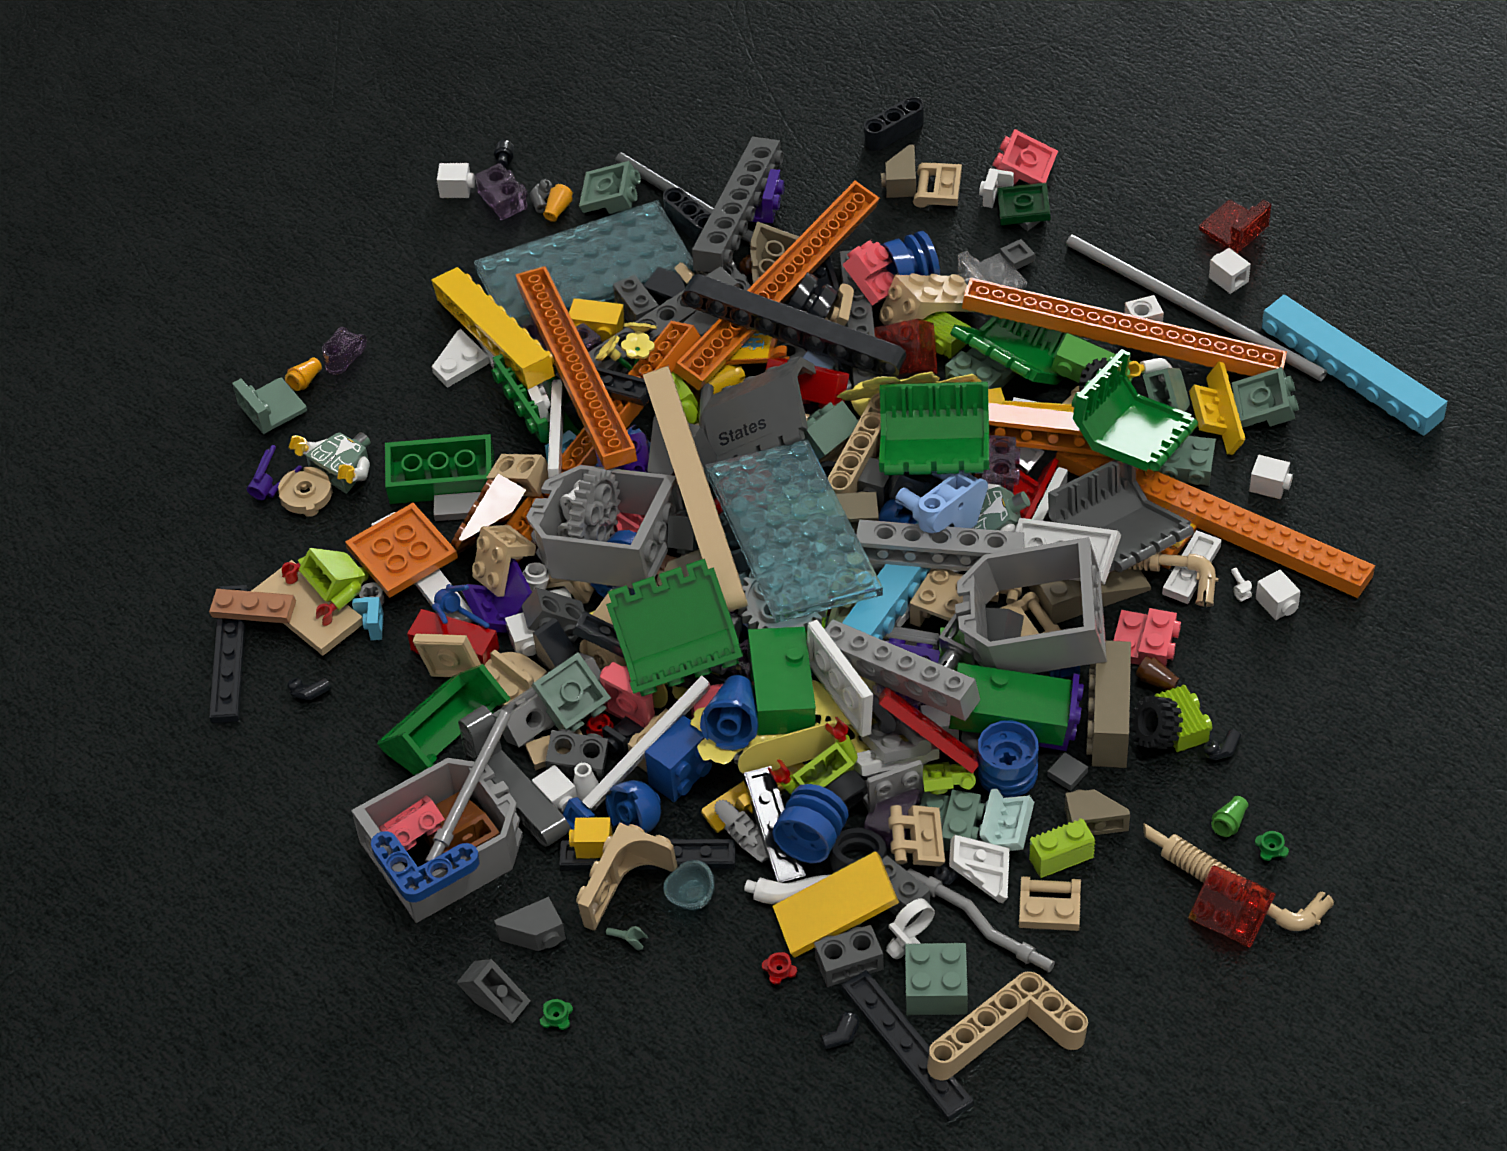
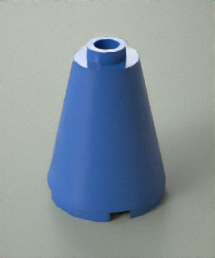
[700,675,759,750]

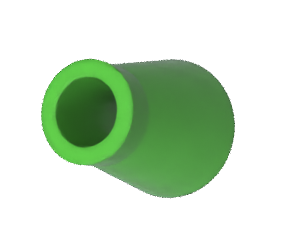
[1211,796,1248,837]

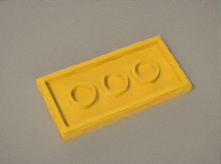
[773,851,899,958]

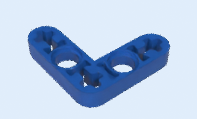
[371,831,480,903]

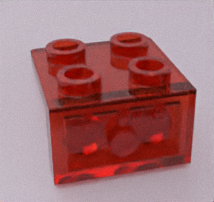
[1199,200,1271,253]
[874,318,938,375]
[1188,865,1276,948]

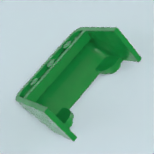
[377,664,511,775]

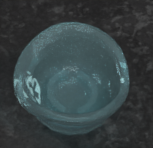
[663,860,715,910]

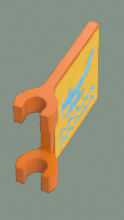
[724,332,790,365]

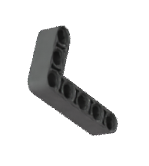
[458,705,571,848]

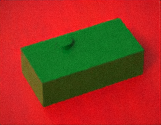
[385,434,494,504]
[748,627,816,735]
[949,663,1072,746]

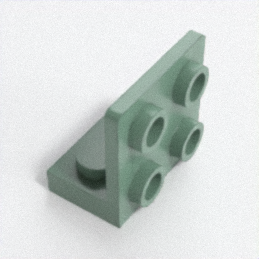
[232,378,307,434]

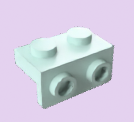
[979,789,1034,851]

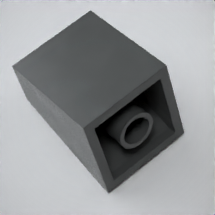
[647,415,717,508]

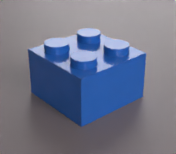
[645,715,712,802]

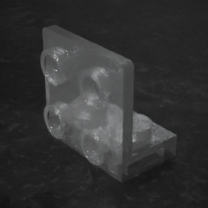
[958,251,1027,290]

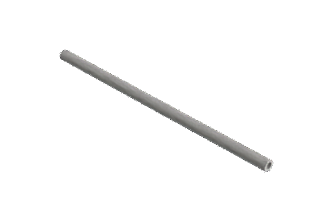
[1066,234,1327,381]

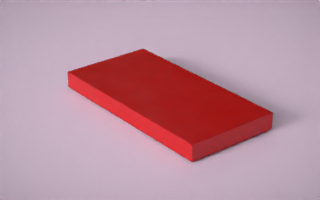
[879,687,979,774]

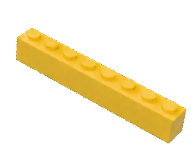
[431,267,555,389]

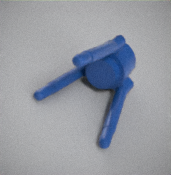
[432,584,490,628]

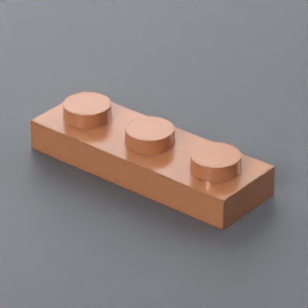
[209,589,296,624]

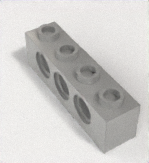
[492,653,601,747]

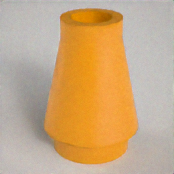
[543,184,573,222]
[285,358,322,391]

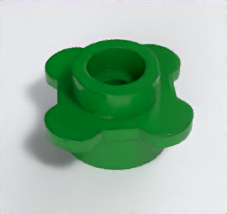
[1255,831,1289,861]
[540,999,573,1030]

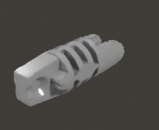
[714,799,768,863]

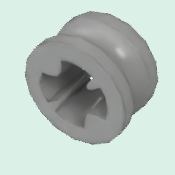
[359,583,385,606]

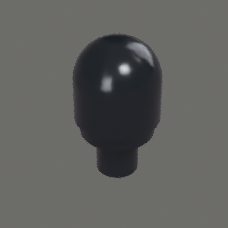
[494,140,514,168]

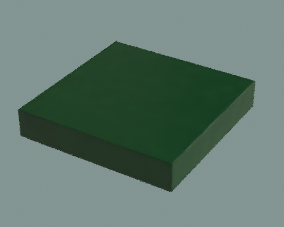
[997,183,1051,225]

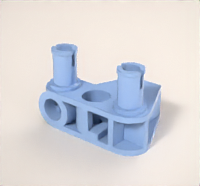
[895,470,988,533]

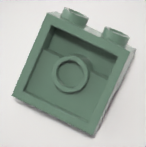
[579,161,641,214]
[945,348,1017,389]
[1232,367,1299,428]
[1158,436,1216,486]
[531,652,611,732]
[920,790,985,851]

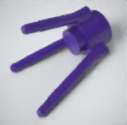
[247,445,302,500]

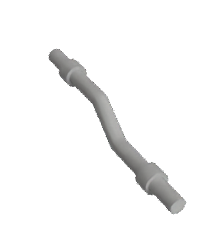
[907,868,1055,972]

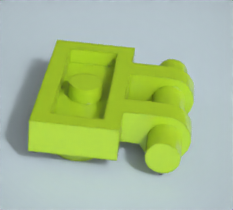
[922,762,976,794]

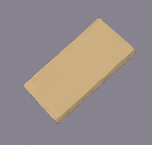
[252,560,363,656]

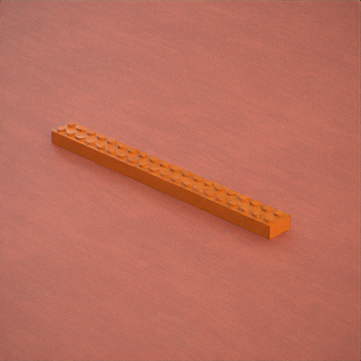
[673,181,880,390]
[515,266,637,470]
[962,278,1287,376]
[505,321,701,563]
[1056,451,1375,598]

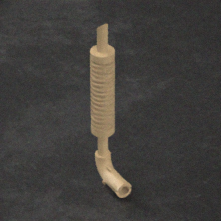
[1128,552,1219,607]
[1143,823,1334,931]

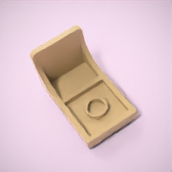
[879,273,975,344]
[576,823,677,931]

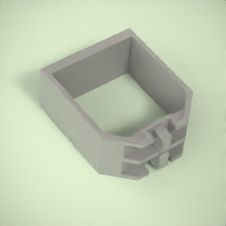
[526,465,683,588]
[955,537,1107,674]
[351,758,523,923]

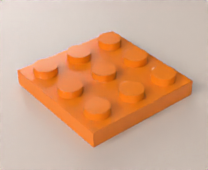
[345,503,458,598]

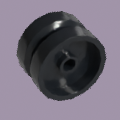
[788,272,838,319]

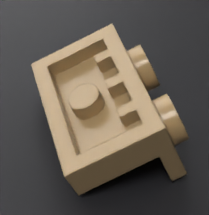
[486,650,534,708]

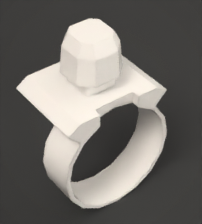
[886,898,935,959]

